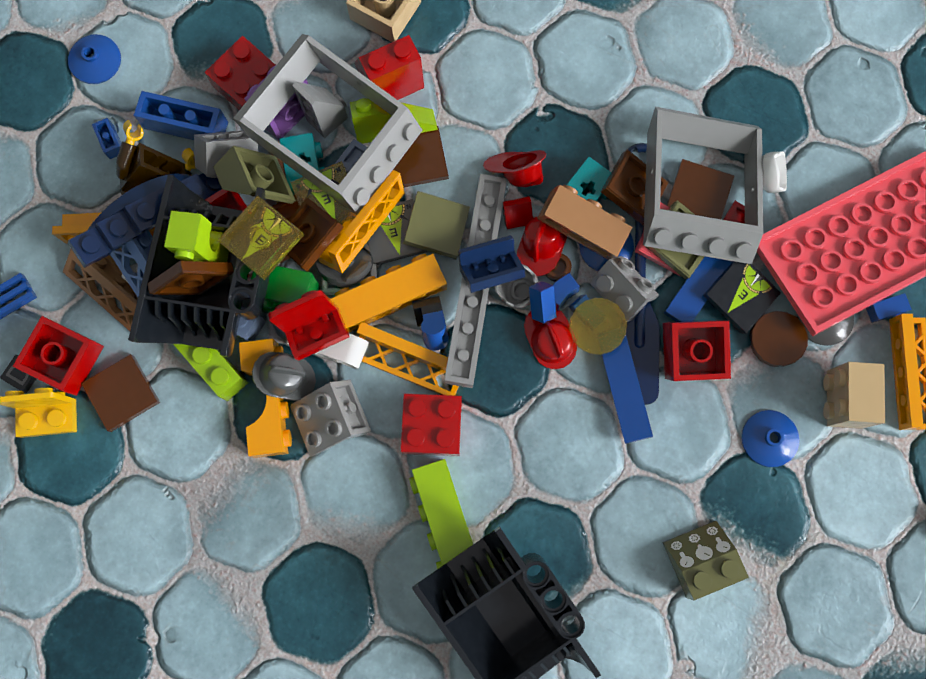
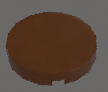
[750,311,808,367]

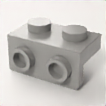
[589,256,658,323]

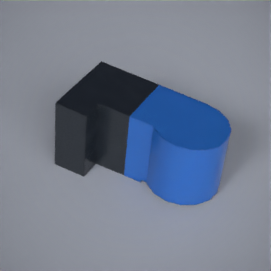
[412,296,449,351]

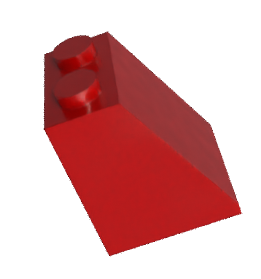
[354,35,424,100]

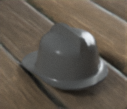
[252,352,316,400]

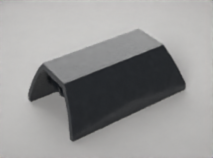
[128,174,275,358]
[412,526,601,679]

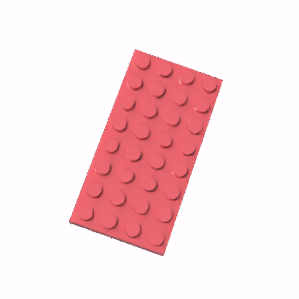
[757,151,926,337]

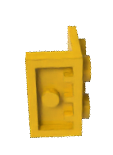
[0,388,77,438]

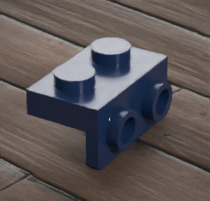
[458,235,525,293]

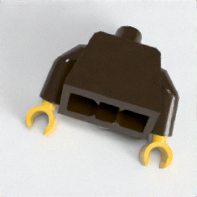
[116,120,196,195]

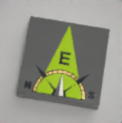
[368,199,427,265]

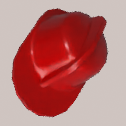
[483,150,546,187]
[517,217,567,276]
[524,309,577,369]

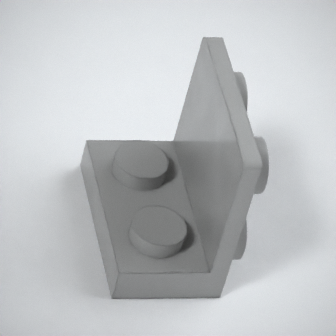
[290,380,371,456]

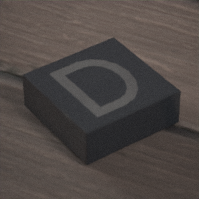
[0,354,37,393]

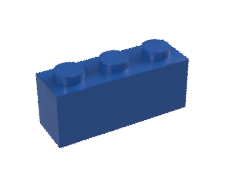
[133,91,229,140]

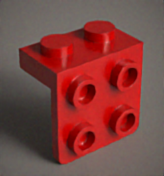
[268,290,350,360]

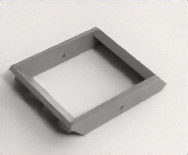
[233,34,423,215]
[643,107,763,264]

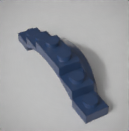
[68,173,222,268]

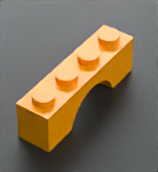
[239,338,292,458]

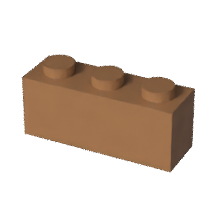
[537,185,633,260]

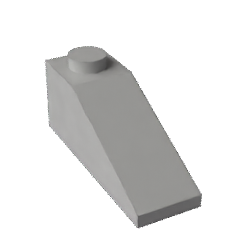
[292,81,348,138]

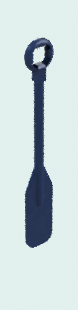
[620,143,660,405]

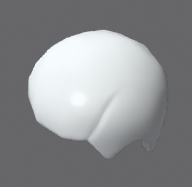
[762,151,787,193]

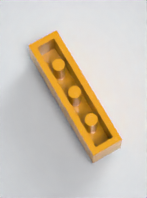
[331,254,447,333]

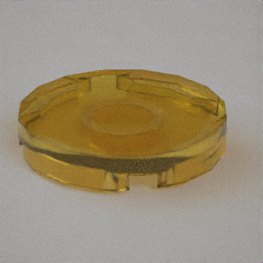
[569,298,627,355]

